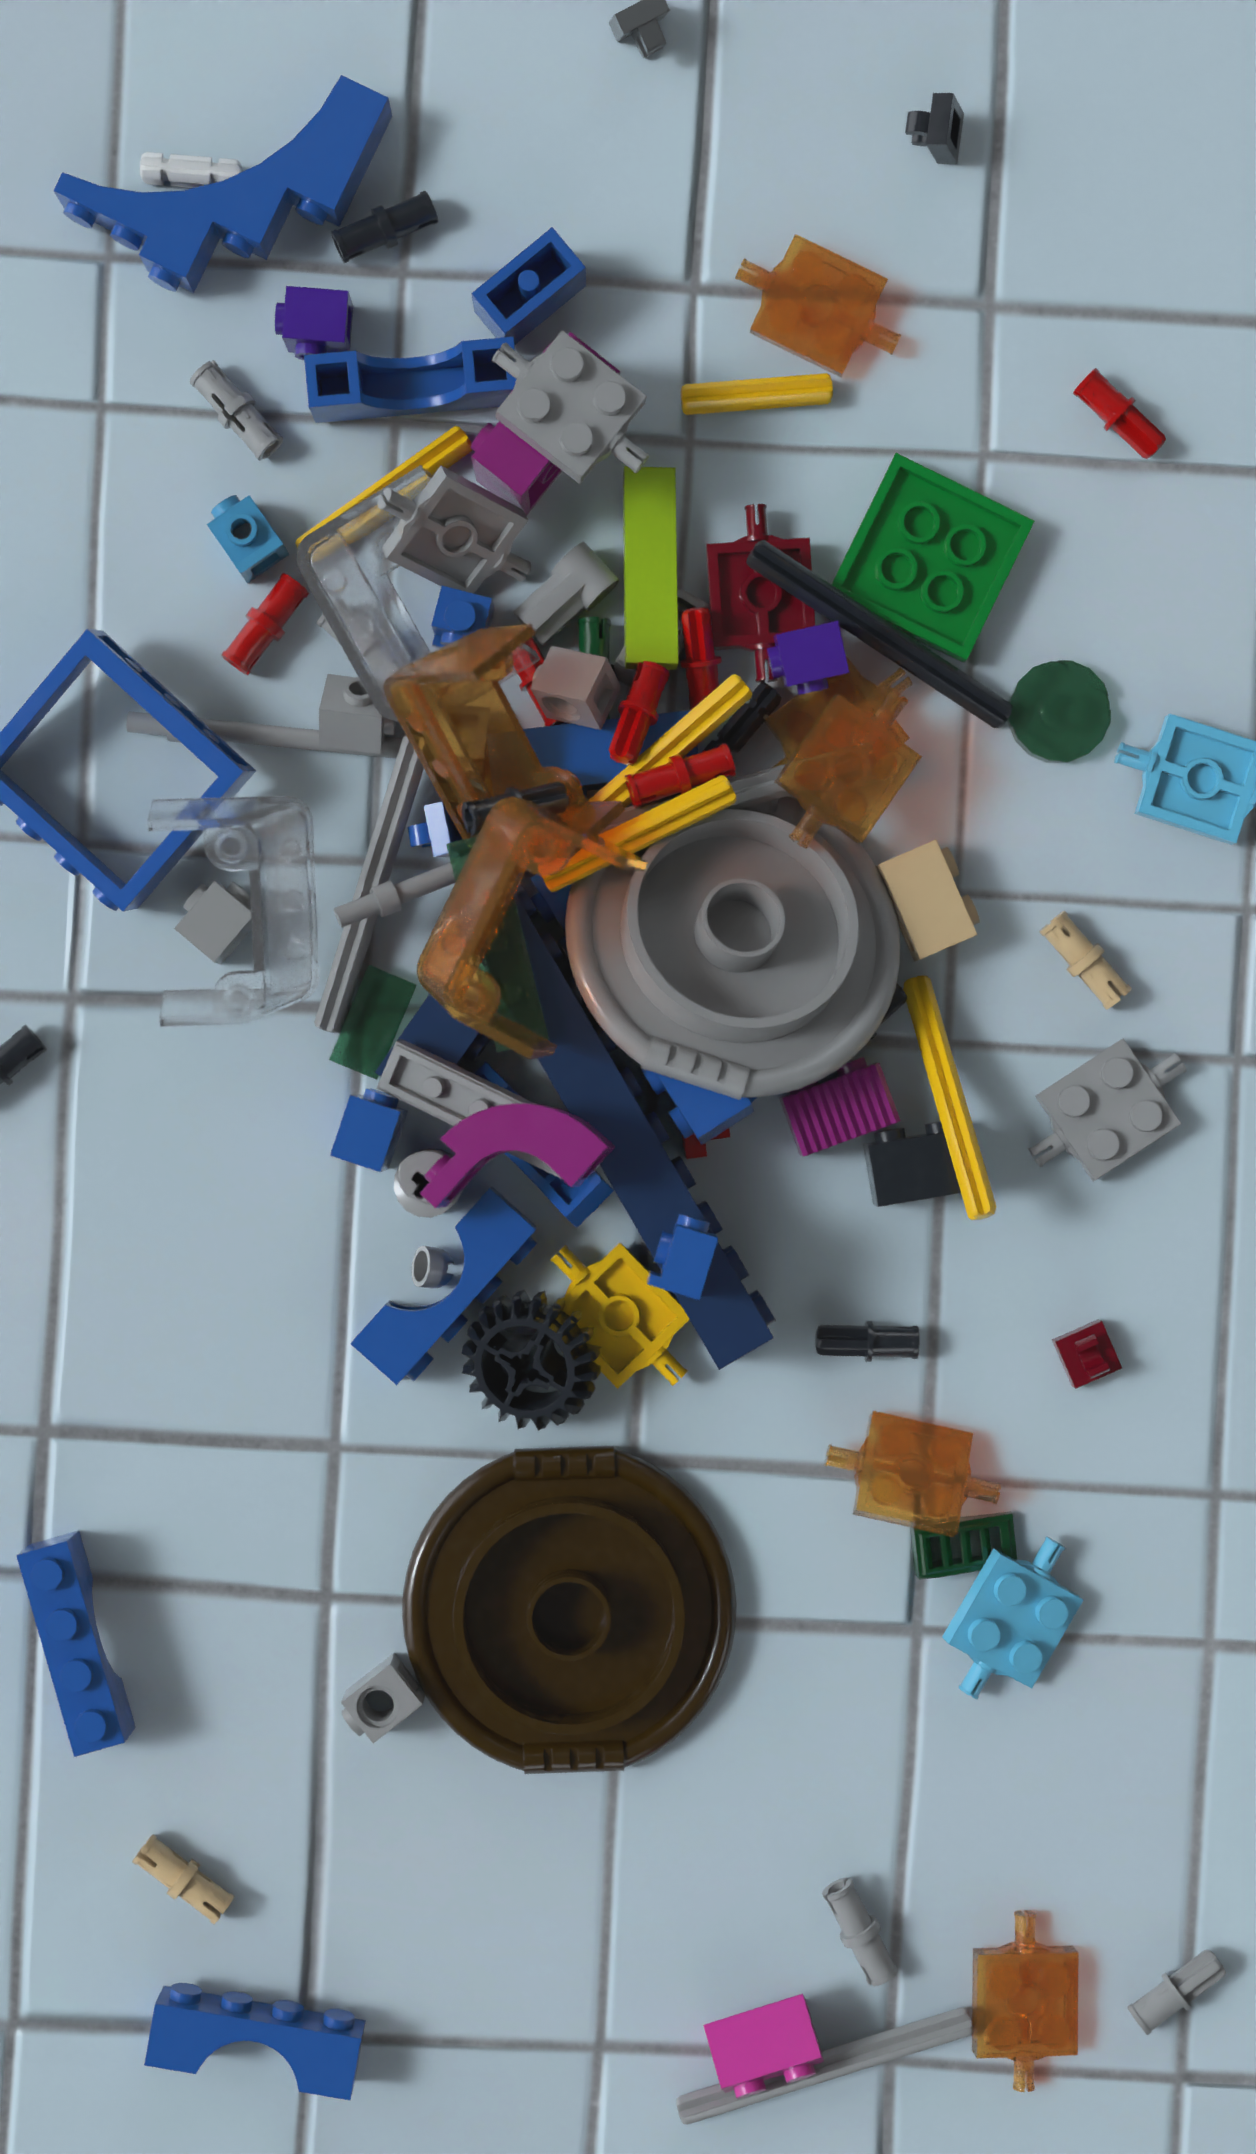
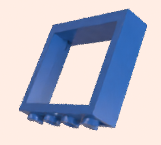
[0,629,256,912]

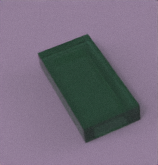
[328,964,417,1080]

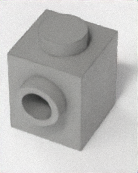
[319,674,398,755]
[174,881,261,965]

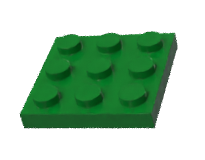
[831,453,1035,663]

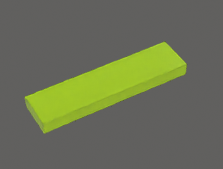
[623,466,678,670]

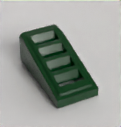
[909,1512,1017,1580]

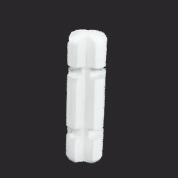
[140,152,243,188]

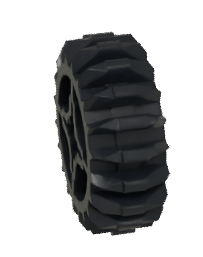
[461,1289,601,1431]

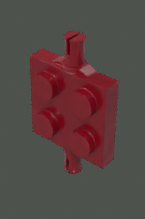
[706,504,815,683]

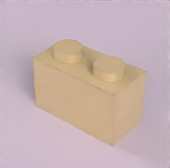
[877,840,980,962]

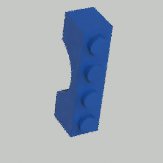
[304,337,516,423]
[350,1186,537,1385]
[16,1530,136,1757]
[144,1983,366,2100]

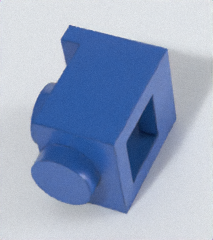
[431,585,495,659]
[647,1213,718,1300]

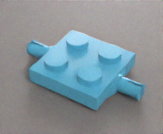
[1114,714,1256,845]
[942,1536,1083,1699]

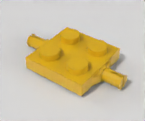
[550,1242,690,1389]

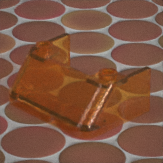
[383,624,625,858]
[417,797,648,1059]

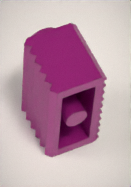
[779,1057,901,1157]

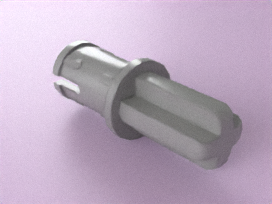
[1127,1949,1226,2036]

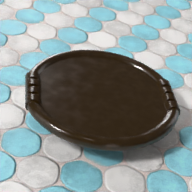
[402,1446,737,1774]

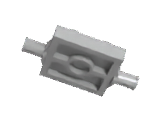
[492,330,650,484]
[377,466,531,593]
[1028,1038,1187,1181]

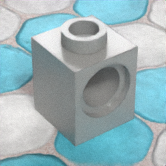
[531,646,621,730]
[341,1653,425,1743]

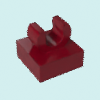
[1052,1319,1122,1389]

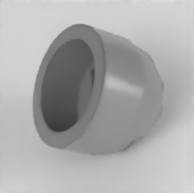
[411,1246,454,1289]

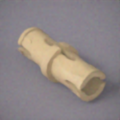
[1039,911,1132,1010]
[132,1834,235,1924]

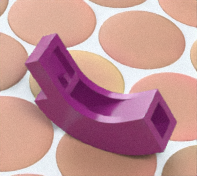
[420,1103,616,1208]

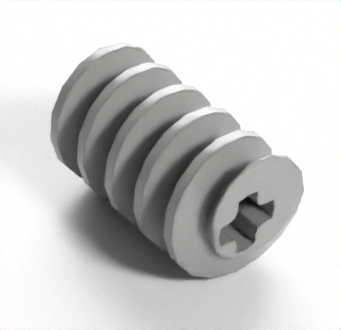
[394,1148,464,1218]

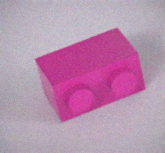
[703,1994,824,2099]

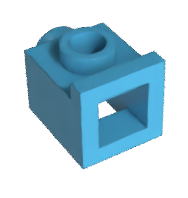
[206,495,290,584]

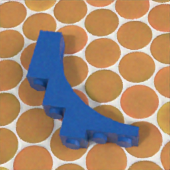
[53,75,392,293]

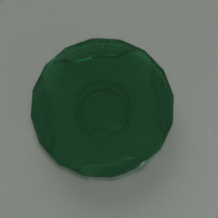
[1007,660,1111,763]

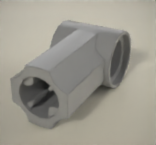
[513,542,619,647]

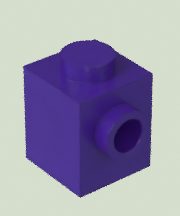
[275,286,353,360]
[767,621,849,695]

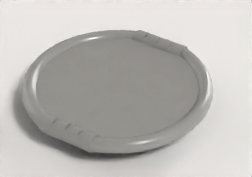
[565,777,901,1100]

